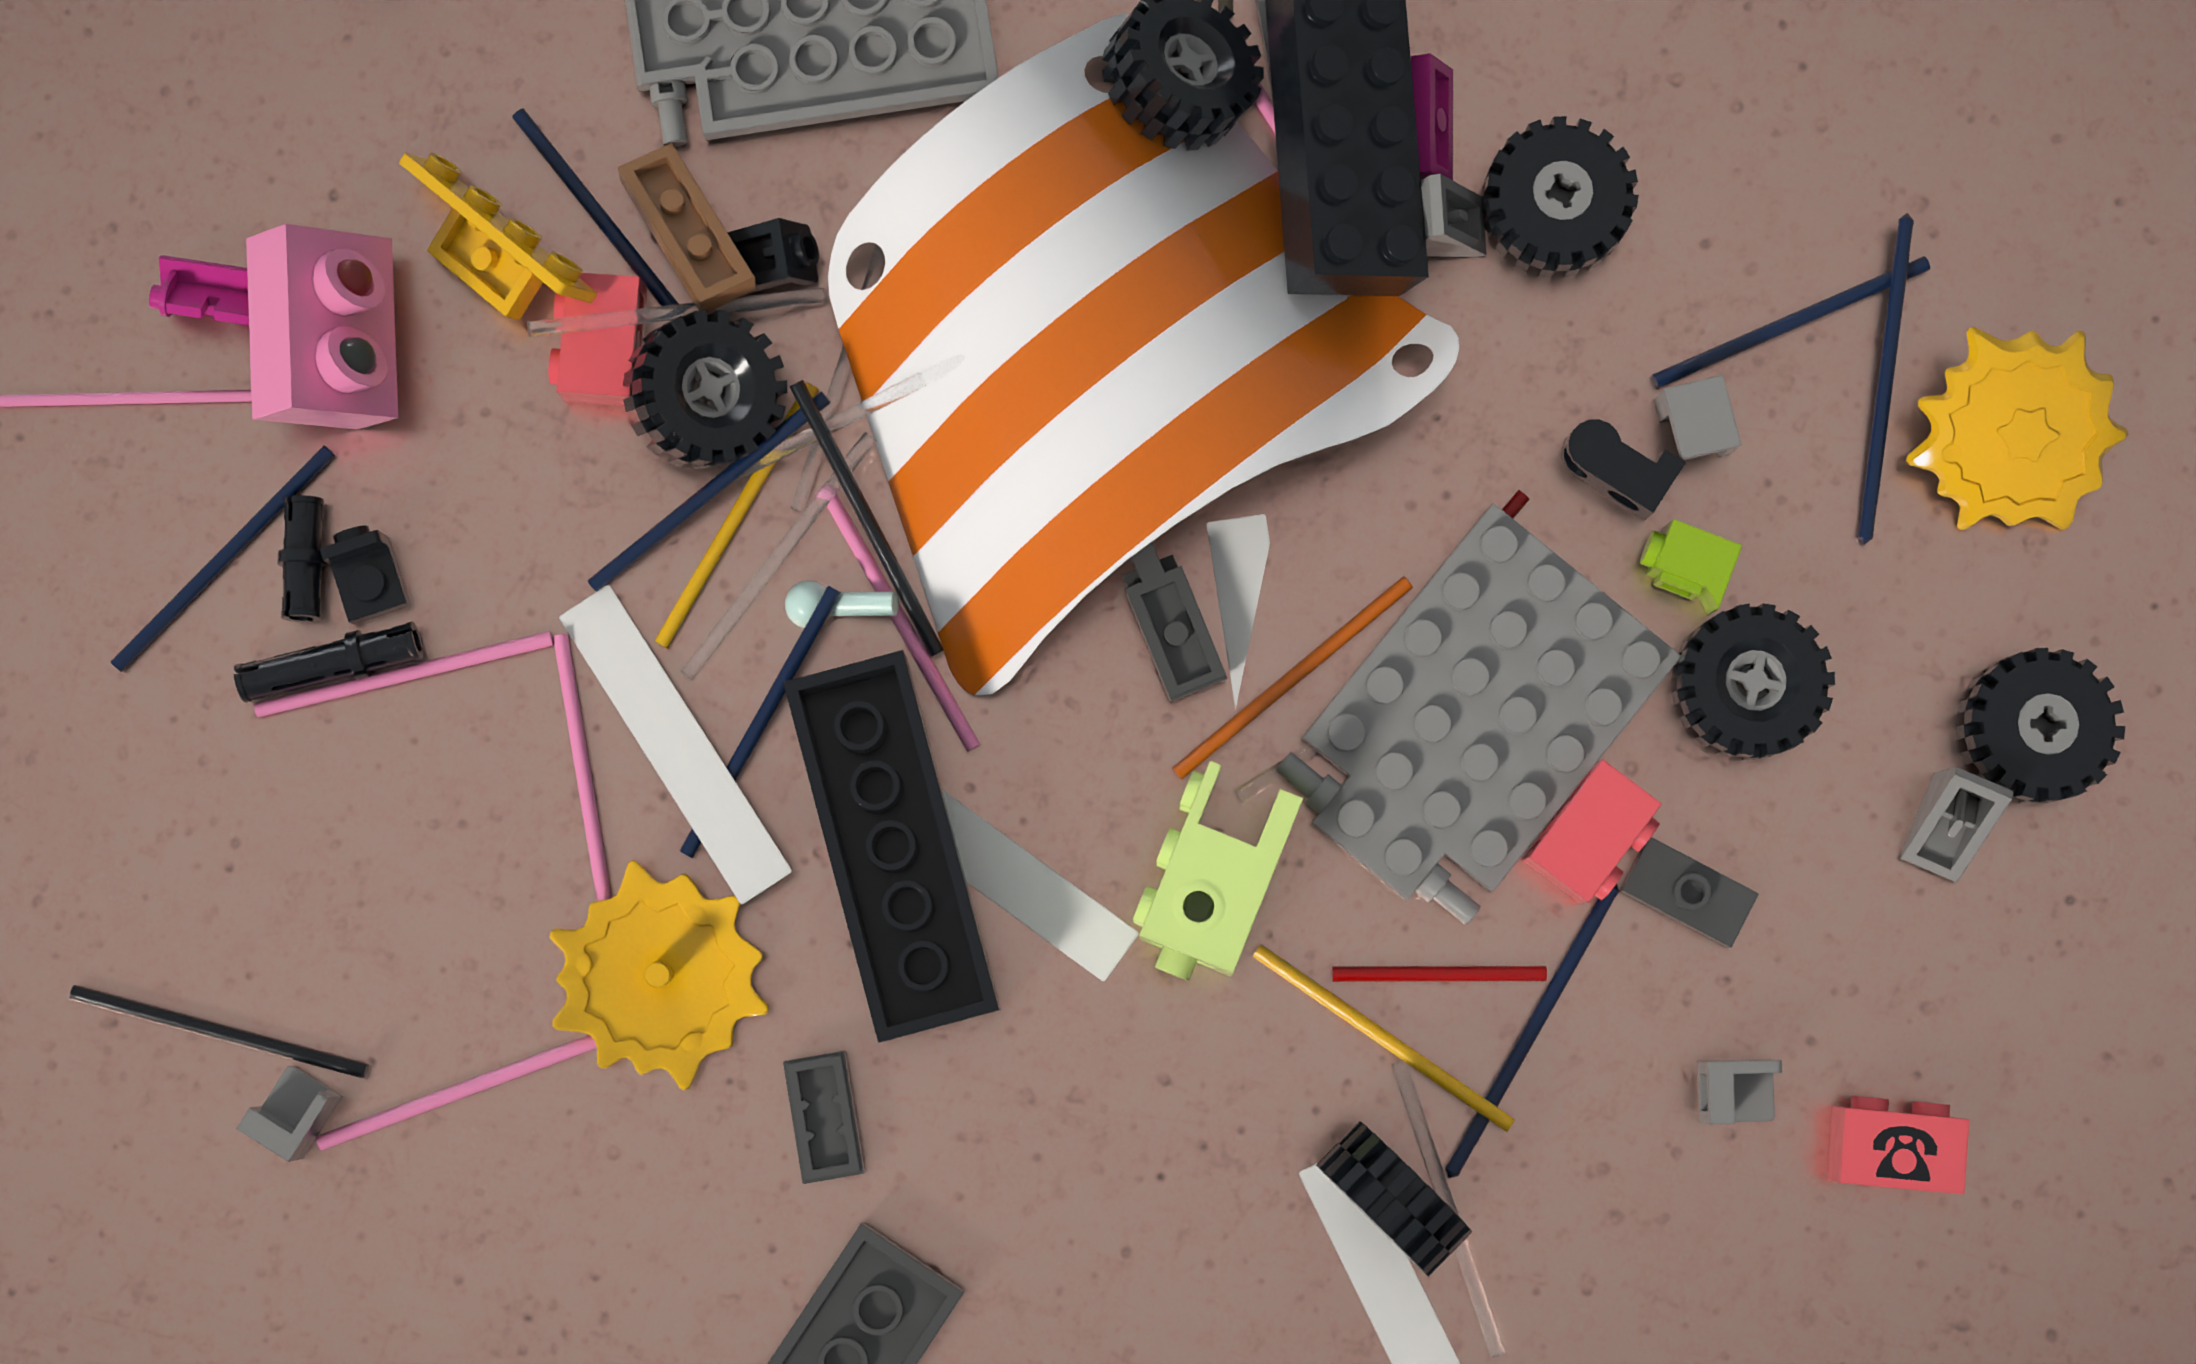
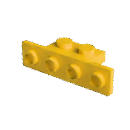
[398,152,598,320]

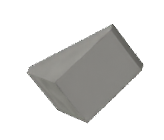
[1421,174,1487,257]
[1900,767,2013,883]

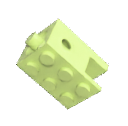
[1133,761,1303,981]

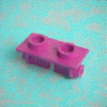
[149,255,249,326]

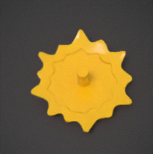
[1906,327,2129,530]
[549,860,769,1090]

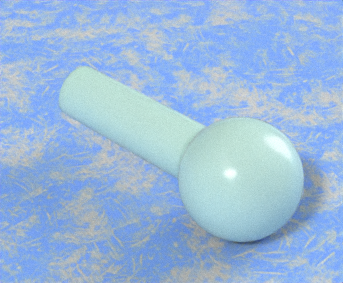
[785,580,899,628]

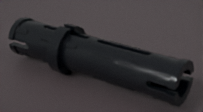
[234,622,423,703]

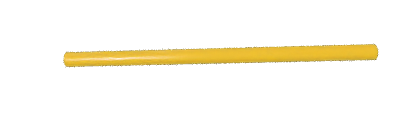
[654,382,819,648]
[1253,944,1515,1132]

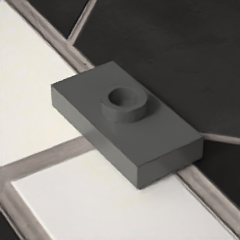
[1619,837,1759,948]
[783,1051,865,1184]

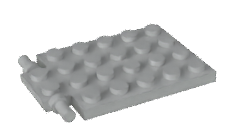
[624,0,998,147]
[1276,503,1681,925]

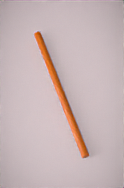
[1172,576,1413,780]

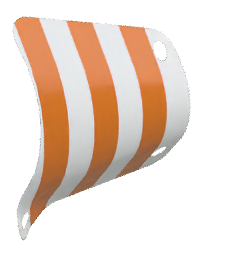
[828,14,1459,695]

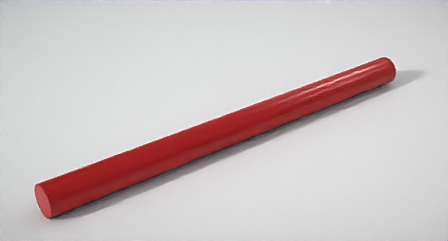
[1332,966,1547,982]

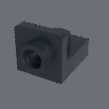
[727,218,819,294]
[320,525,411,625]

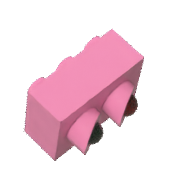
[246,224,399,430]

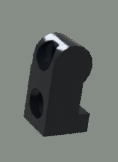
[1562,419,1686,521]

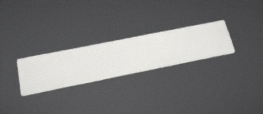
[1207,514,1271,710]
[559,585,792,904]
[942,790,1139,981]
[1299,1162,1460,1364]

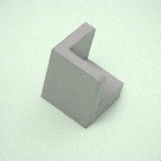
[1654,375,1742,460]
[1697,1059,1782,1125]
[236,1066,343,1162]

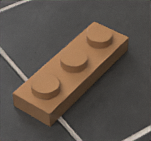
[618,143,756,313]

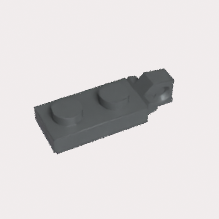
[1122,542,1227,703]

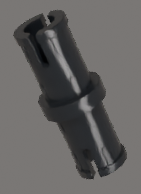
[277,495,327,622]

